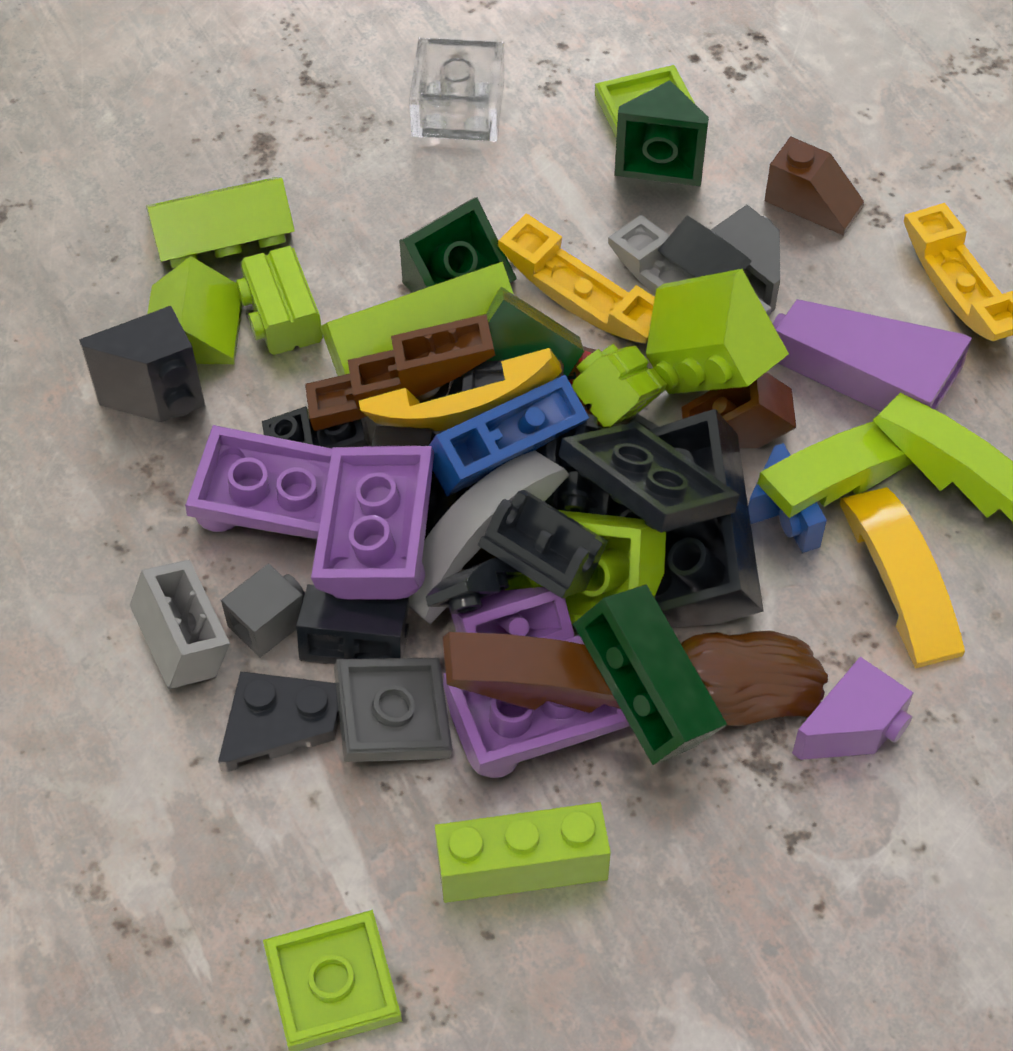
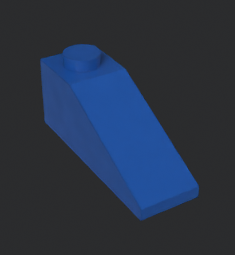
[429,375,589,496]

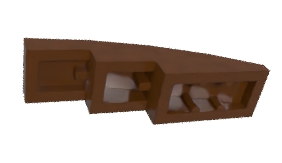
[305,314,495,431]
[443,632,620,713]

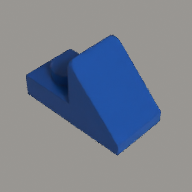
[748,443,827,553]

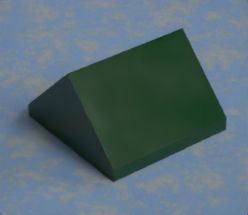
[614,80,709,187]
[399,197,517,293]
[486,287,585,377]

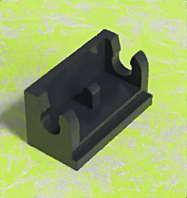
[478,490,609,598]
[296,584,409,664]

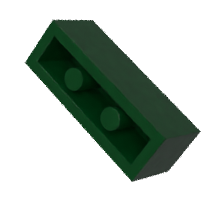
[573,584,728,765]

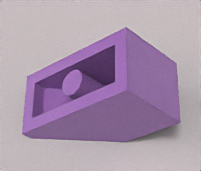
[449,587,575,640]
[792,657,914,760]

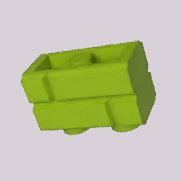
[236,246,323,355]
[572,344,667,427]

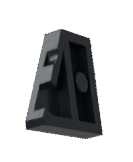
[218,671,339,772]

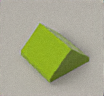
[147,256,242,365]

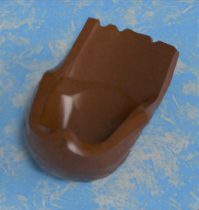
[681,630,828,726]

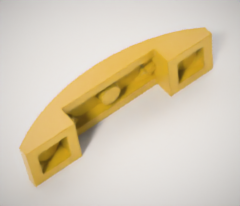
[904,203,1013,341]
[498,213,655,344]
[359,348,562,431]
[840,487,965,669]

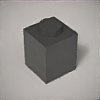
[221,563,305,658]

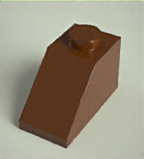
[764,136,864,236]
[681,372,797,449]

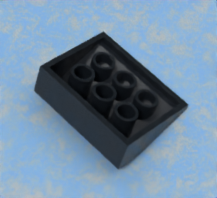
[608,409,764,628]

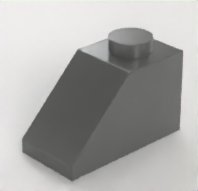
[711,204,780,312]

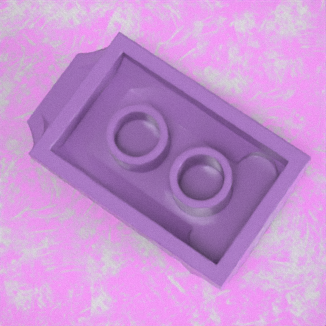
[185,425,332,539]
[311,446,434,599]
[443,635,630,778]

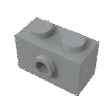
[130,559,230,689]

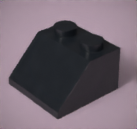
[79,306,205,422]

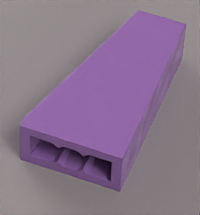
[773,299,972,412]

